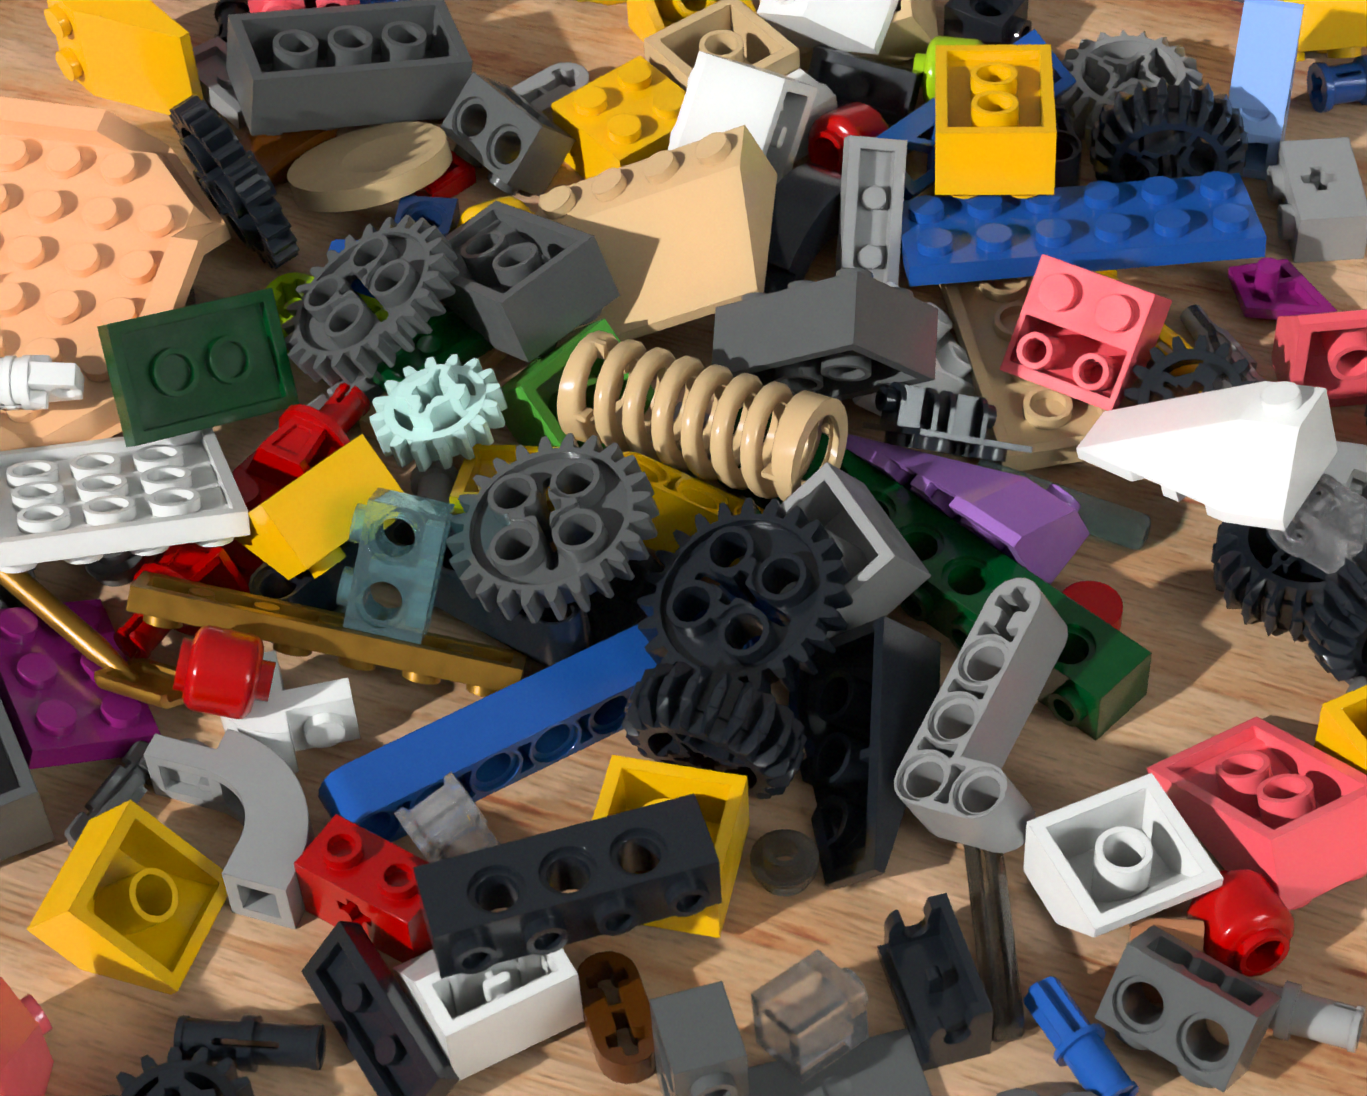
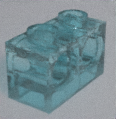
[337,487,455,644]

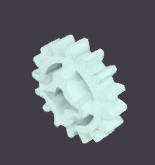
[369,354,507,472]

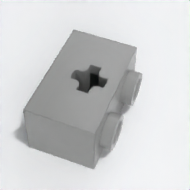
[1266,137,1367,263]

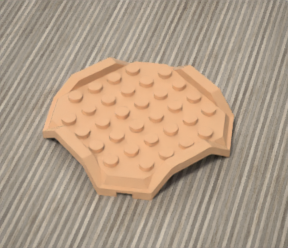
[0,96,231,451]

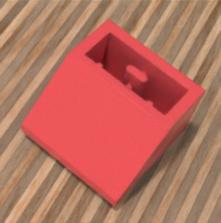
[999,254,1173,411]

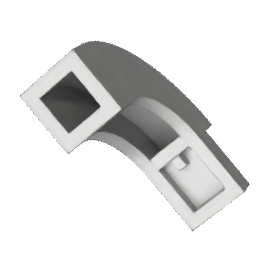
[143,729,315,930]

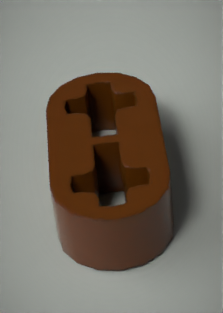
[577,951,656,1084]

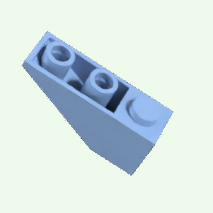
[1228,0,1304,180]

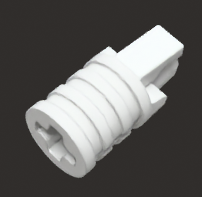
[0,355,84,410]

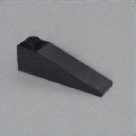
[788,616,941,889]

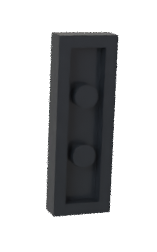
[301,921,460,1096]

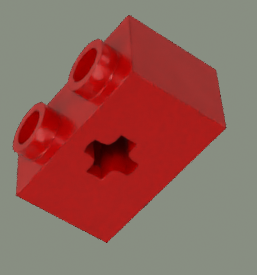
[294,814,432,963]

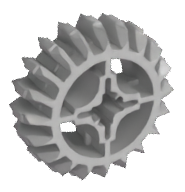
[1055,29,1204,156]

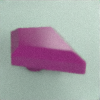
[1228,257,1337,320]

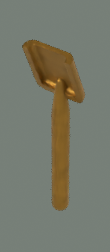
[0,572,184,709]

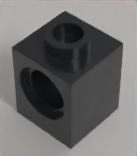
[944,0,1032,45]

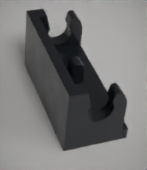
[877,893,993,1071]

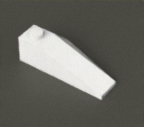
[1076,381,1338,531]

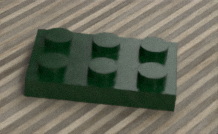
[97,288,300,447]

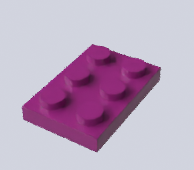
[0,599,161,769]

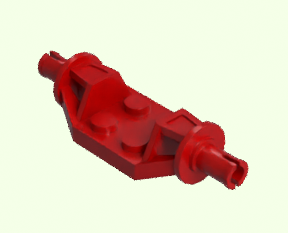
[113,382,371,659]

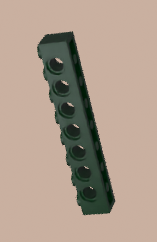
[718,407,1152,740]

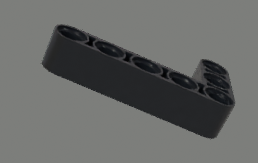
[248,498,594,667]

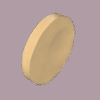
[287,122,452,213]

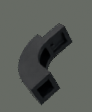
[764,163,842,294]

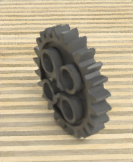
[282,215,459,386]
[446,433,659,623]

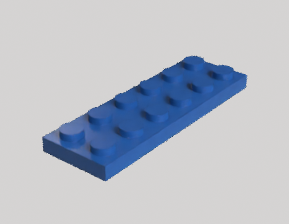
[900,171,1267,287]

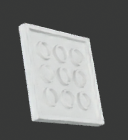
[0,427,250,573]

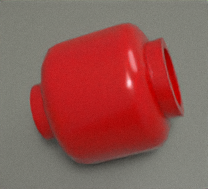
[808,102,889,173]
[173,625,276,719]
[1187,869,1294,977]

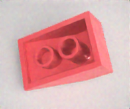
[1147,716,1367,911]

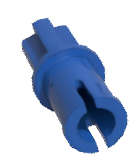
[1024,976,1139,1096]

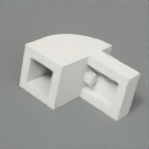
[220,650,360,773]

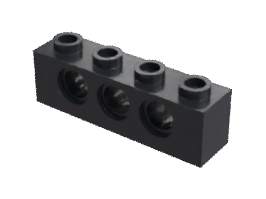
[413,793,722,979]

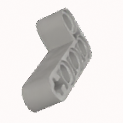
[894,578,1068,853]

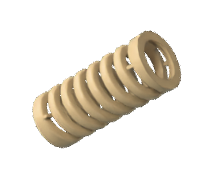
[557,330,848,502]

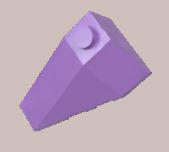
[846,434,1090,585]

